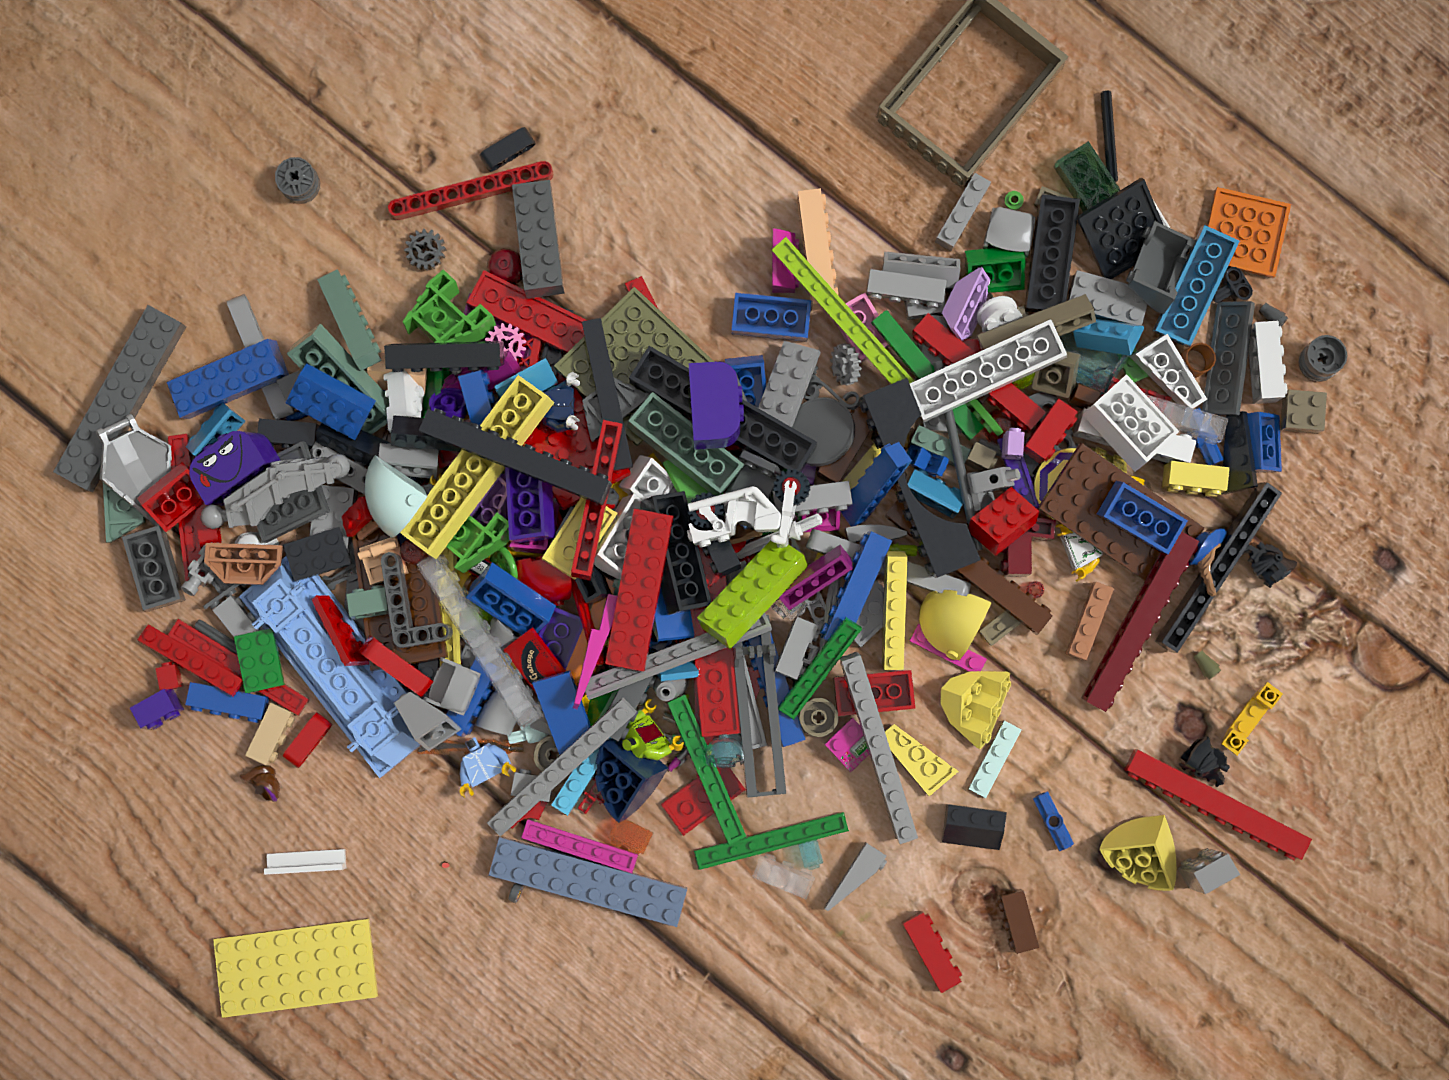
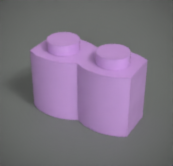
[1002,428,1025,460]

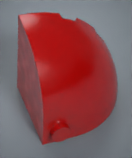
[515,555,572,606]

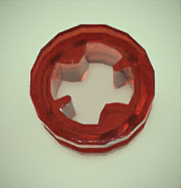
[1026,581,1044,599]

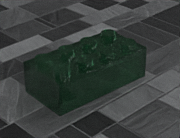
[1053,141,1120,212]

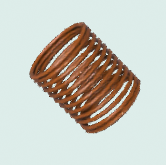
[1180,343,1216,378]

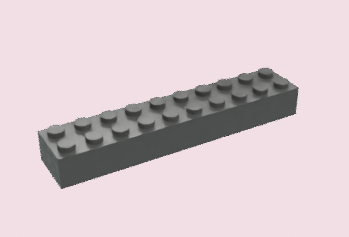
[53,305,186,492]

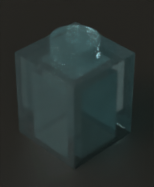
[798,840,823,870]

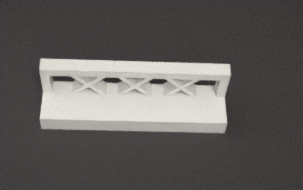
[264,849,346,875]

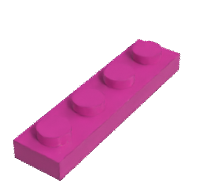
[909,624,987,672]

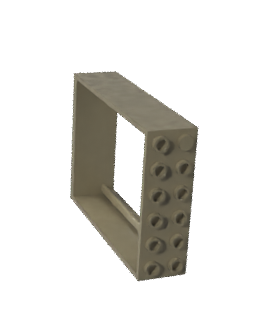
[876,0,1069,187]

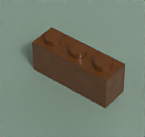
[997,889,1039,954]

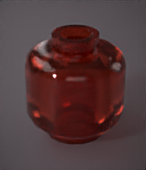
[400,539,427,565]

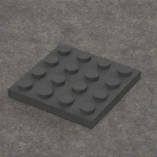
[257,441,330,543]

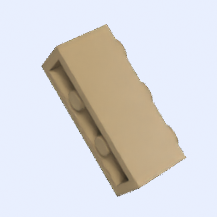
[245,703,295,765]

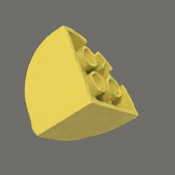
[919,590,991,661]
[1100,815,1177,891]

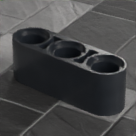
[479,127,536,172]

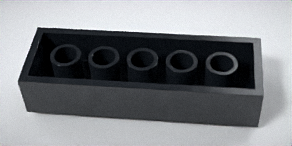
[1024,194,1080,312]
[640,491,711,615]

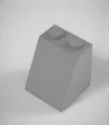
[394,692,461,751]

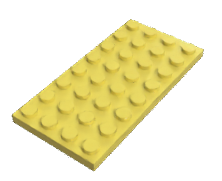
[213,919,378,1018]

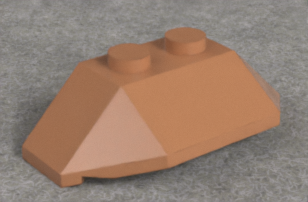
[204,543,283,585]

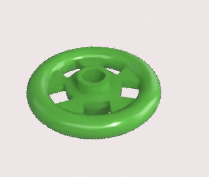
[490,546,518,579]

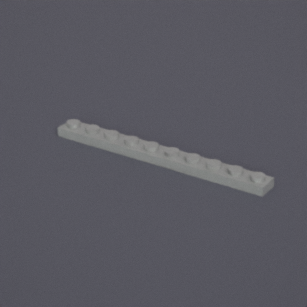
[585,613,772,700]
[487,698,637,837]

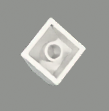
[619,455,674,500]

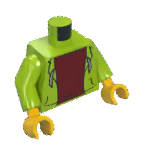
[623,699,684,760]

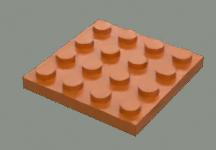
[1207,187,1291,278]

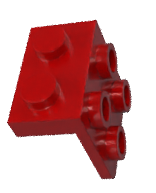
[341,496,373,537]

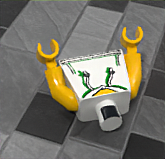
[1055,524,1103,582]

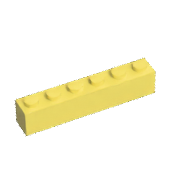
[882,551,907,670]

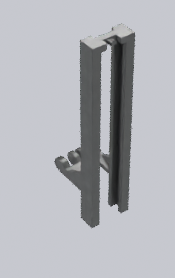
[733,615,786,798]

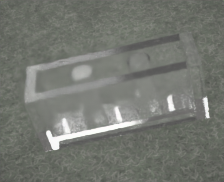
[752,853,815,899]

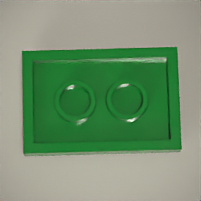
[234,628,285,693]

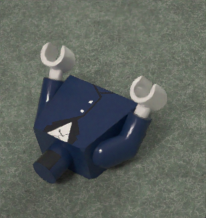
[542,372,580,433]

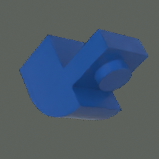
[907,445,950,477]

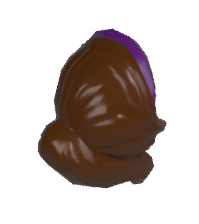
[240,765,280,802]

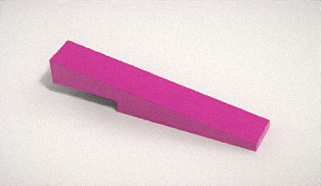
[573,594,618,709]

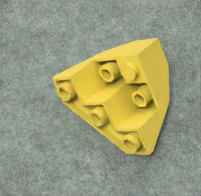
[941,671,1011,749]

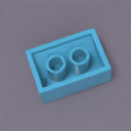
[1073,318,1144,356]
[495,358,558,399]
[186,403,245,456]
[907,469,963,519]

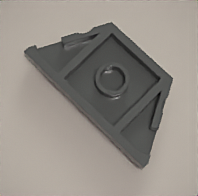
[582,378,650,443]

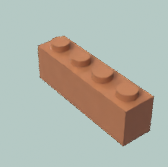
[1065,581,1114,661]

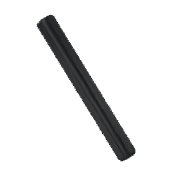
[1101,90,1118,183]

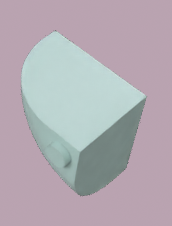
[365,455,427,538]

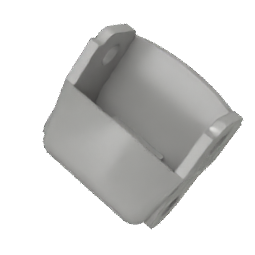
[983,207,1036,258]
[423,657,481,716]

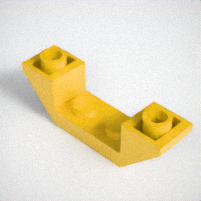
[1221,682,1283,756]

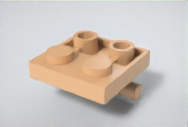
[358,536,408,586]

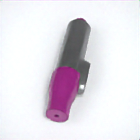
[668,747,689,772]

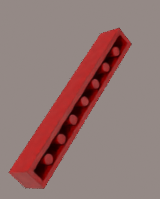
[912,313,1046,433]
[571,420,623,581]

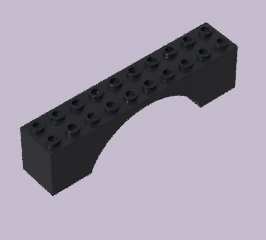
[859,378,980,578]

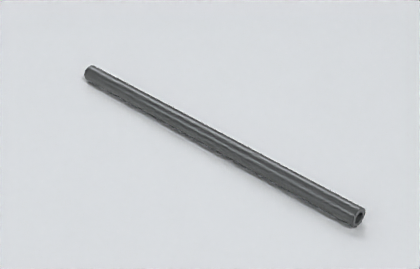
[933,361,983,551]

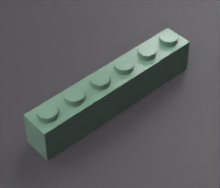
[317,269,382,371]

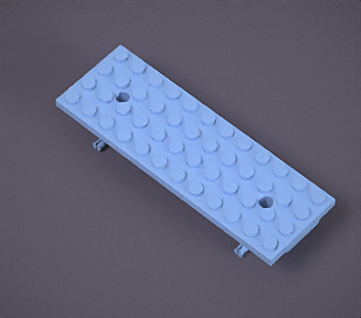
[239,555,420,778]

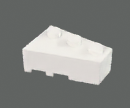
[383,370,424,432]

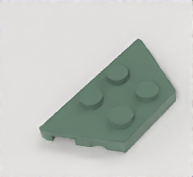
[103,482,145,543]

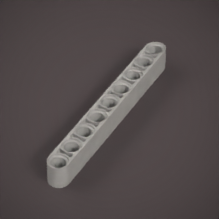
[806,529,971,596]

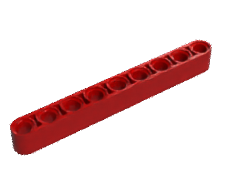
[388,161,554,220]

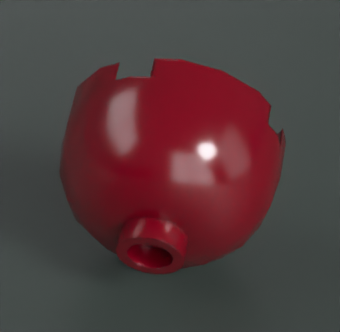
[487,248,523,285]

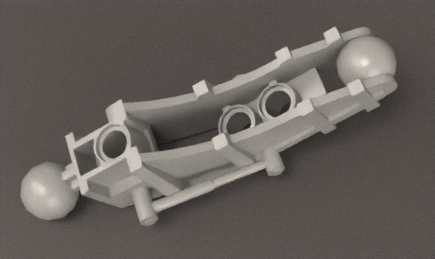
[200,454,350,529]

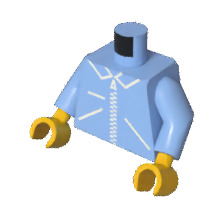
[460,737,516,798]

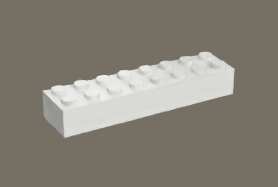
[910,319,1067,422]

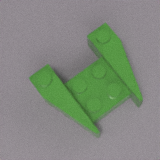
[403,270,496,343]
[446,512,509,573]

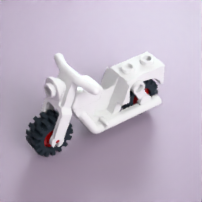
[687,469,811,548]

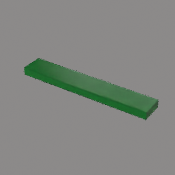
[778,617,862,720]

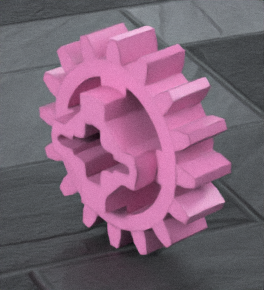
[485,323,527,361]

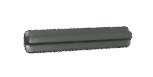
[194,620,237,654]

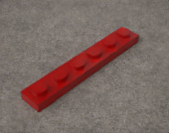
[137,624,243,697]

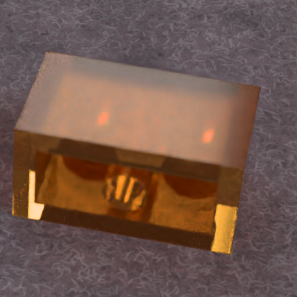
[608,819,654,856]

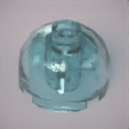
[705,734,745,768]

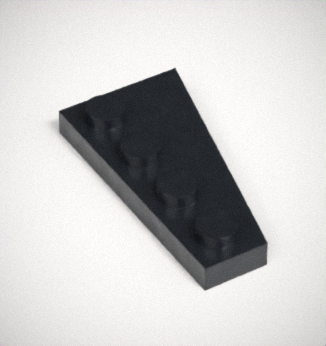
[1221,411,1258,495]

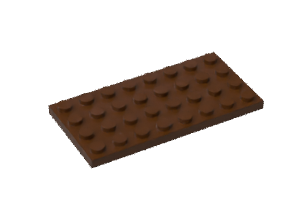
[1037,443,1205,581]
[352,527,448,671]

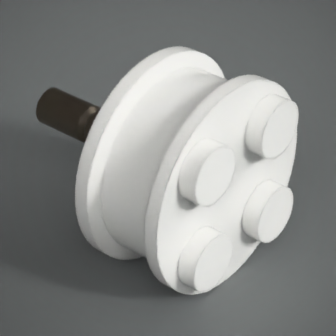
[977,292,1023,333]

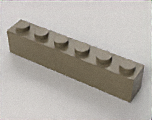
[977,294,1096,351]

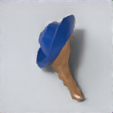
[1188,529,1227,596]

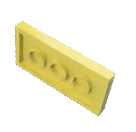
[542,497,617,580]

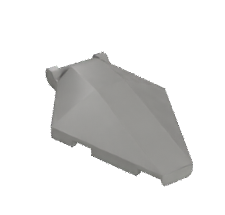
[96,414,172,526]

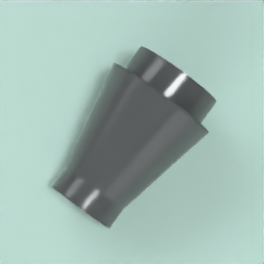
[1259,303,1288,327]

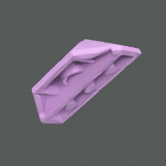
[942,268,990,340]

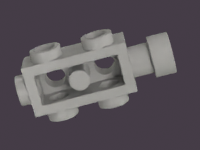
[181,542,217,596]

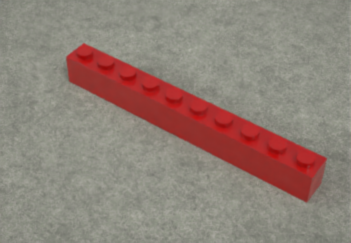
[1124,749,1312,861]

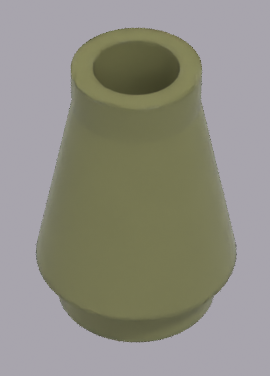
[1193,650,1221,680]

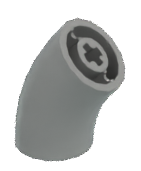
[475,673,535,735]

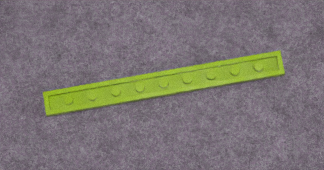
[772,237,914,384]

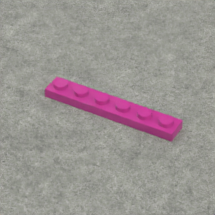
[522,819,639,873]

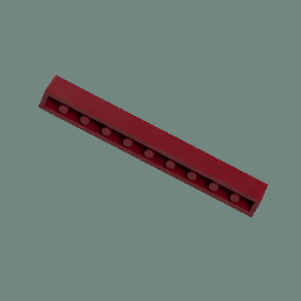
[1081,532,1199,712]

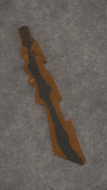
[418,738,523,755]

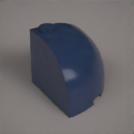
[595,739,669,823]

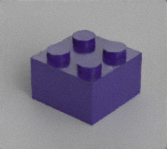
[130,689,184,730]

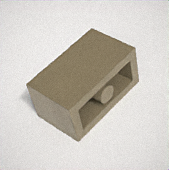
[965,442,998,472]

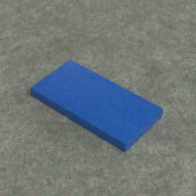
[533,670,591,755]

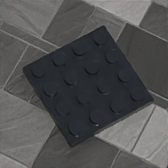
[1076,178,1163,279]

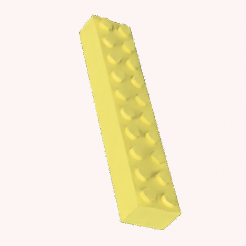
[400,375,554,559]

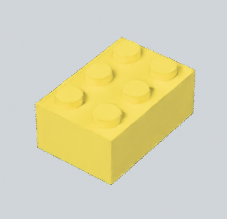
[1162,461,1229,497]

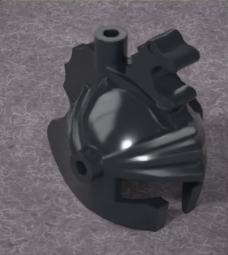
[1242,542,1297,588]
[1179,736,1230,787]

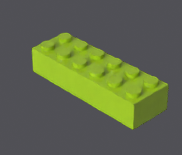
[697,540,808,649]

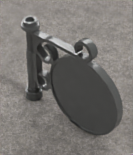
[792,366,861,466]

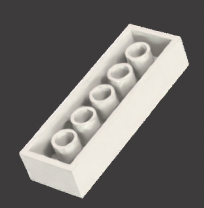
[1073,407,1196,463]

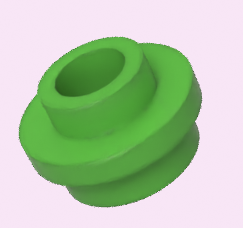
[1004,191,1024,210]

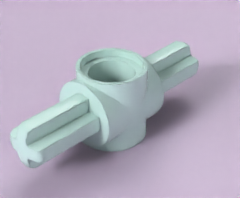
[507,724,548,744]

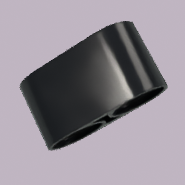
[1212,267,1253,303]

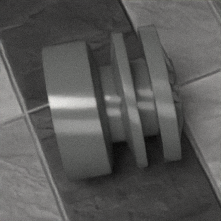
[275,157,320,204]
[1298,335,1348,382]

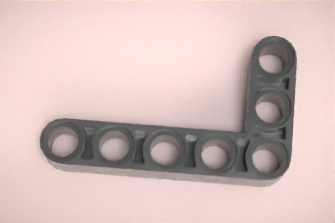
[381,552,453,648]

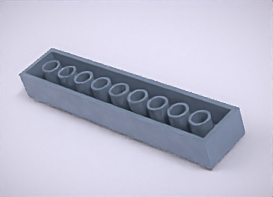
[489,836,688,927]

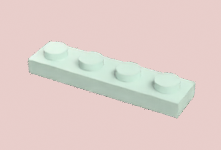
[968,721,1021,798]

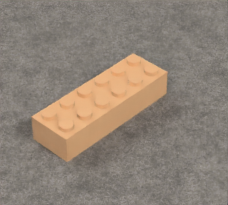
[797,188,839,311]

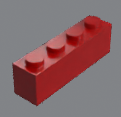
[902,911,962,993]

